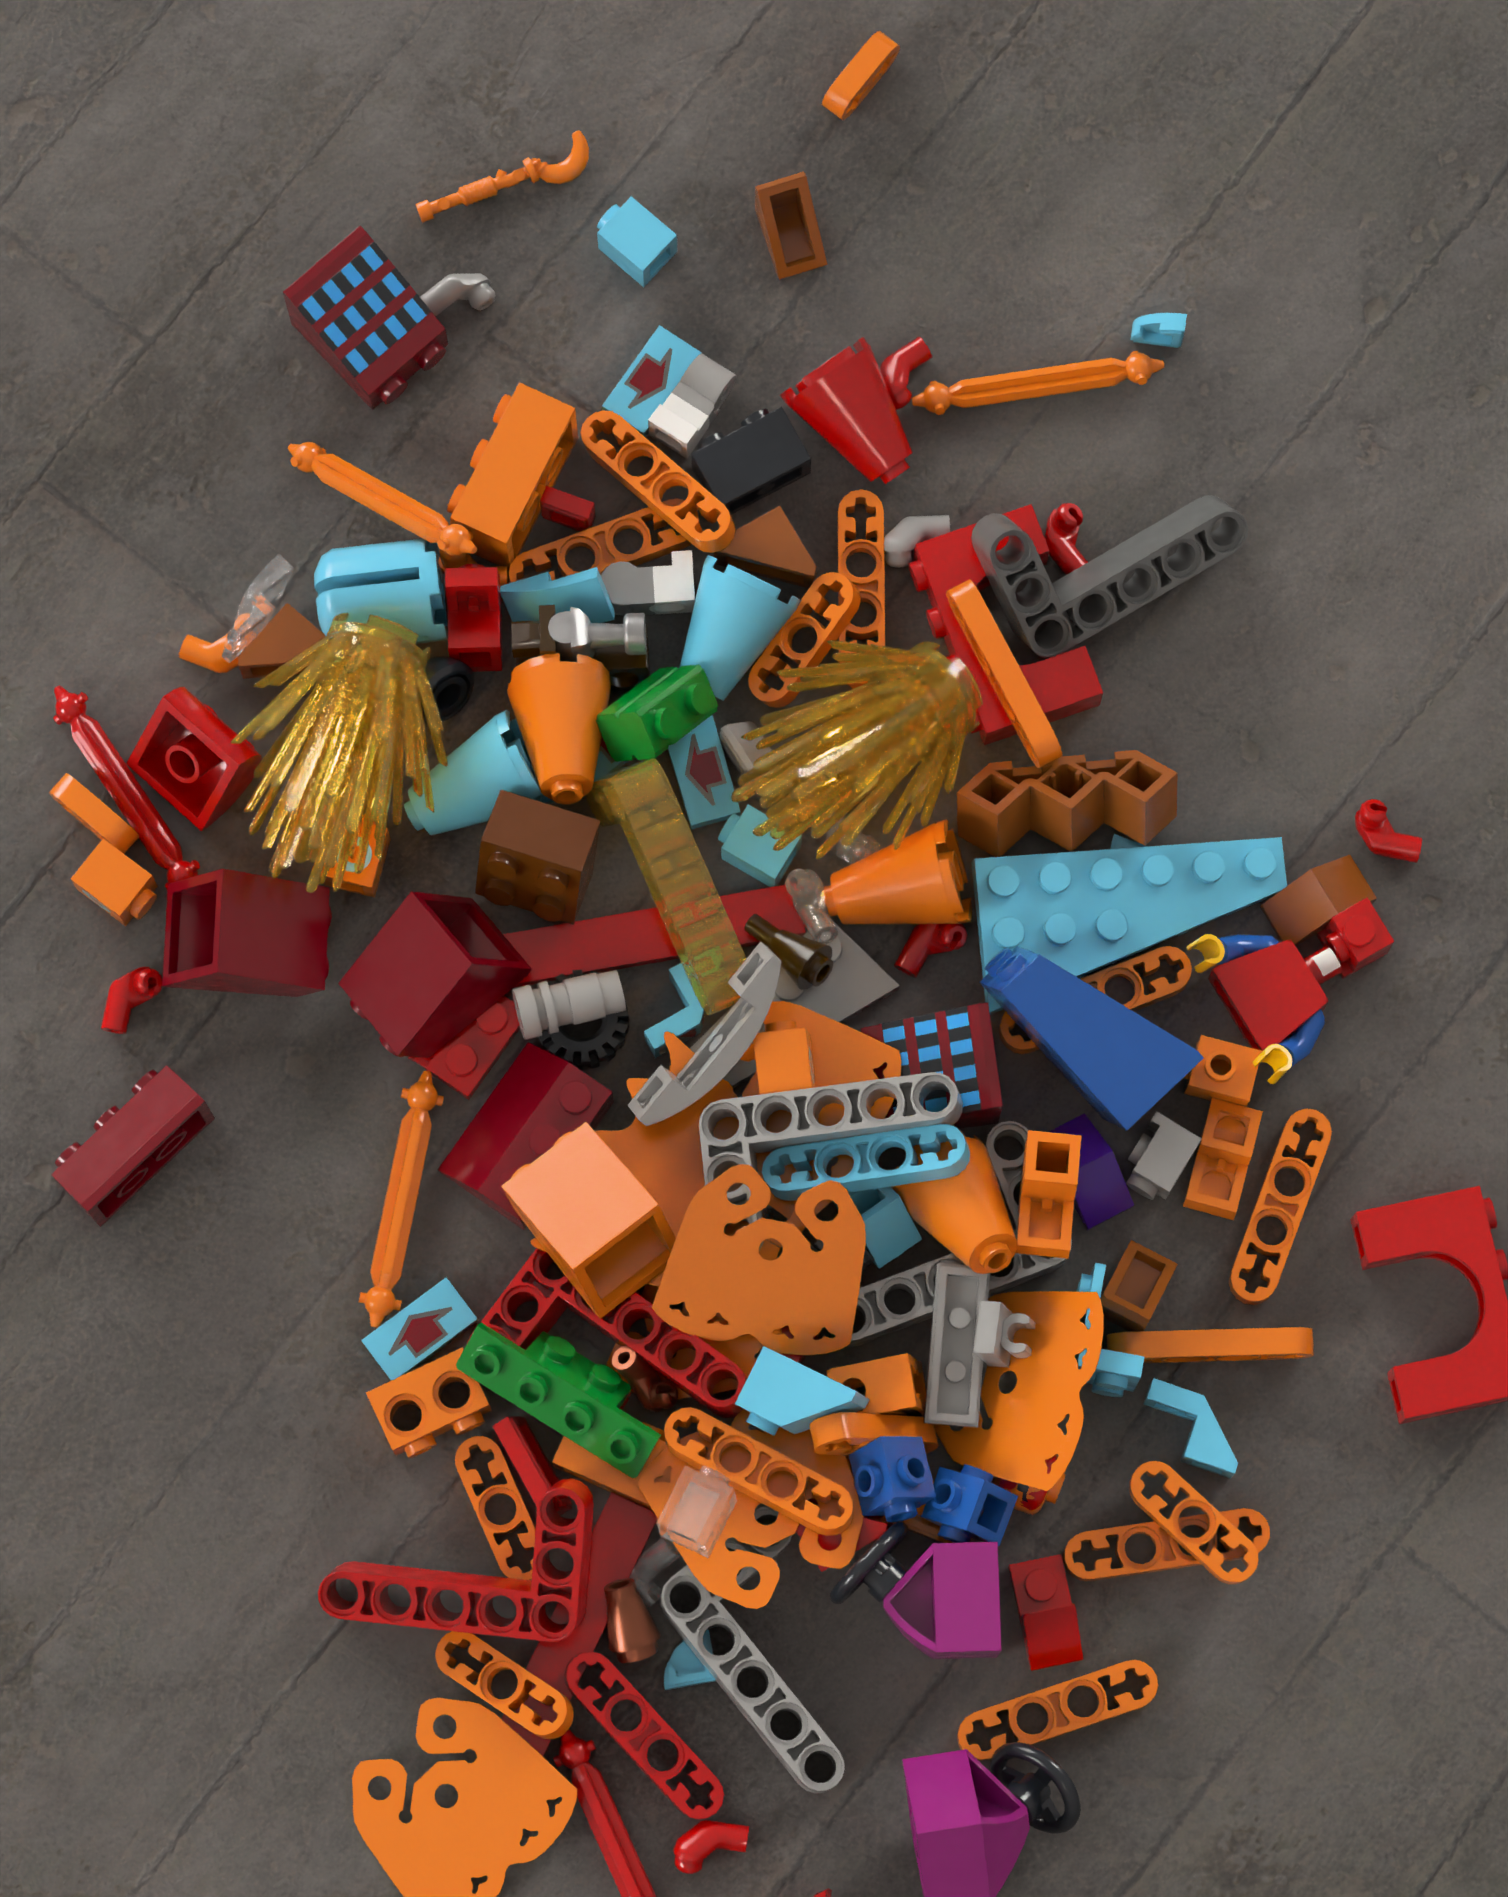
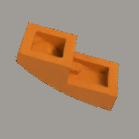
[1183,1098,1263,1221]

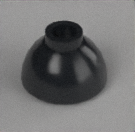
[405,655,475,724]

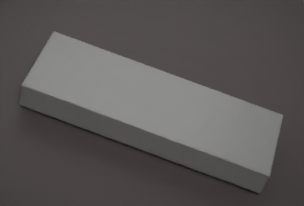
[924,1263,990,1428]

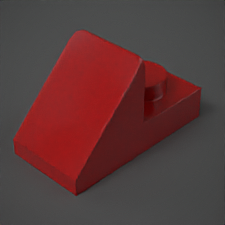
[1008,1554,1084,1671]

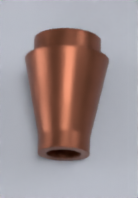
[604,1578,661,1663]

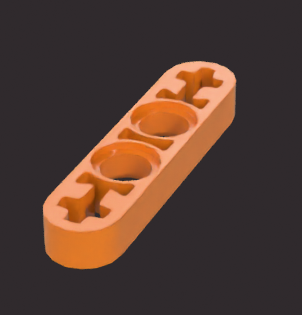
[580,410,735,553]
[837,489,885,690]
[508,498,699,583]
[946,579,1063,768]
[999,946,1192,1054]
[1229,1108,1332,1305]
[1107,1327,1314,1363]
[664,1407,854,1536]
[1063,1508,1270,1581]
[957,1660,1158,1761]

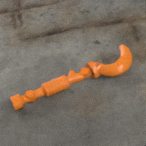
[415,130,589,223]

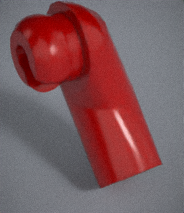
[880,337,932,410]
[1044,503,1088,575]
[1355,799,1422,863]
[894,923,968,978]
[101,967,163,1034]
[673,1820,750,1874]

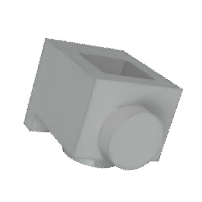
[1126,1111,1202,1200]

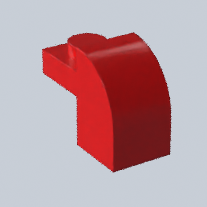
[445,564,502,672]

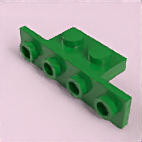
[456,1322,661,1478]

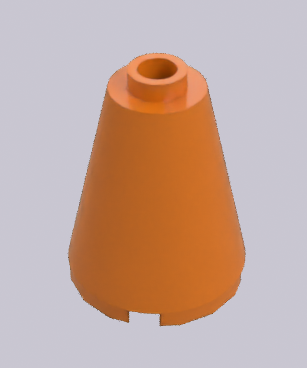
[507,653,611,804]
[823,819,972,925]
[891,1131,1017,1274]

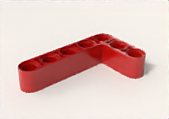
[467,1248,747,1418]
[318,1478,594,1642]

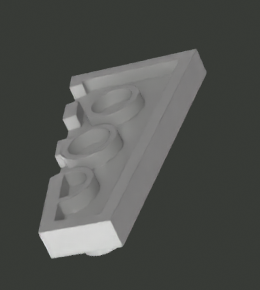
[690,914,900,1089]

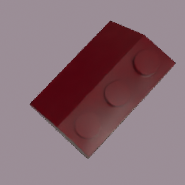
[437,1042,614,1230]
[51,1065,215,1227]

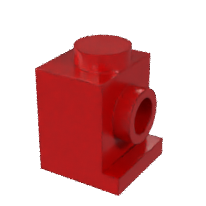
[1316,897,1395,979]

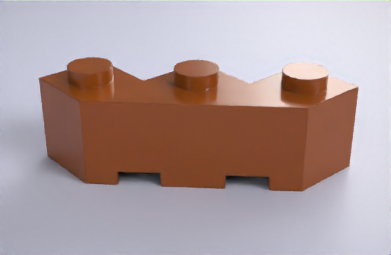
[957,750,1178,857]

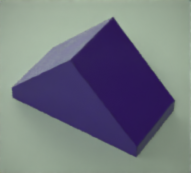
[1049,1113,1134,1231]

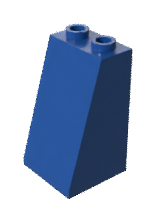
[979,946,1204,1130]

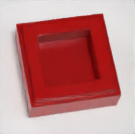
[540,485,596,532]

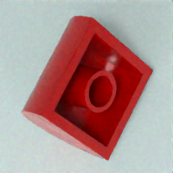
[126,687,262,831]

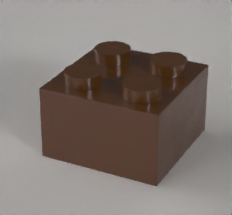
[475,790,601,925]

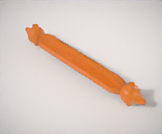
[911,351,1164,415]
[288,442,477,555]
[358,1071,444,1328]

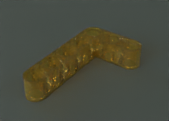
[585,758,747,1016]

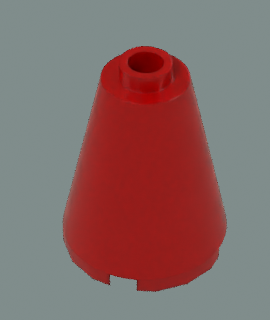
[780,337,913,484]

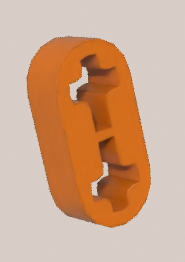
[822,31,900,121]
[49,773,140,854]

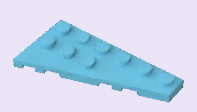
[971,837,1287,1015]

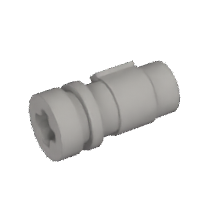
[512,970,626,1040]

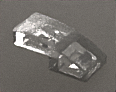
[222,554,294,663]

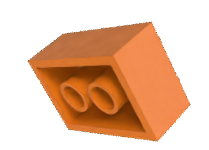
[447,382,578,570]

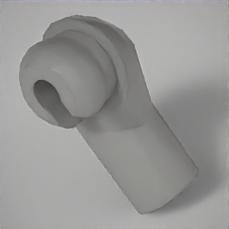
[420,273,496,316]
[884,515,950,568]

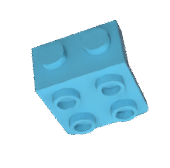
[1075,1263,1144,1397]

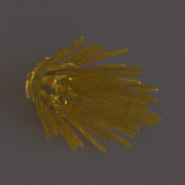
[231,612,448,893]
[731,640,983,859]

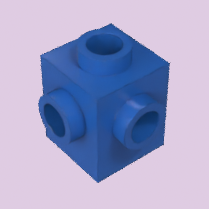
[849,1436,936,1522]
[921,1464,1018,1546]

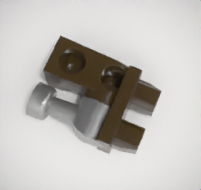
[511,605,650,691]

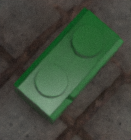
[596,664,718,762]

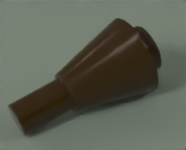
[744,914,833,990]

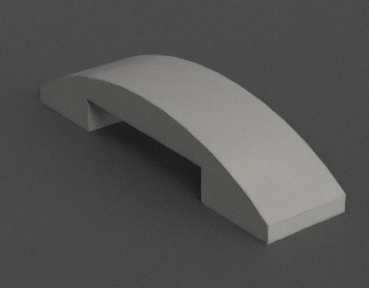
[628,941,781,1126]

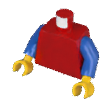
[1186,934,1342,1084]

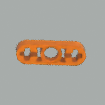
[748,572,860,708]
[809,1412,939,1456]
[455,1436,535,1580]
[1129,1461,1258,1584]
[435,1631,574,1739]

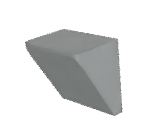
[720,721,778,783]

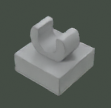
[973,1301,1036,1367]

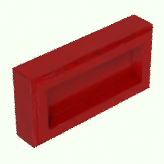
[492,1416,573,1515]

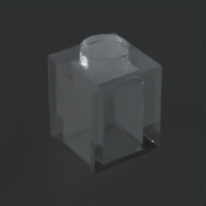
[656,1466,737,1558]

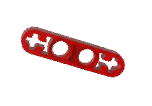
[564,1651,724,1820]

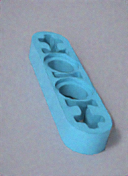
[762,1124,970,1201]

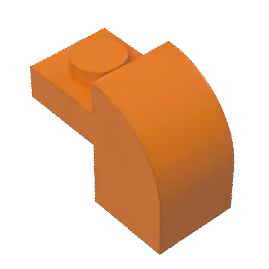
[1016,1130,1081,1259]

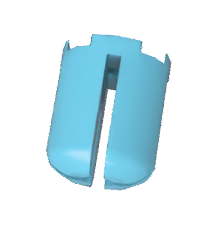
[314,539,448,652]

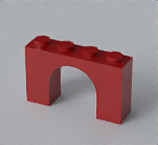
[908,504,1103,746]
[1350,1186,1508,1424]

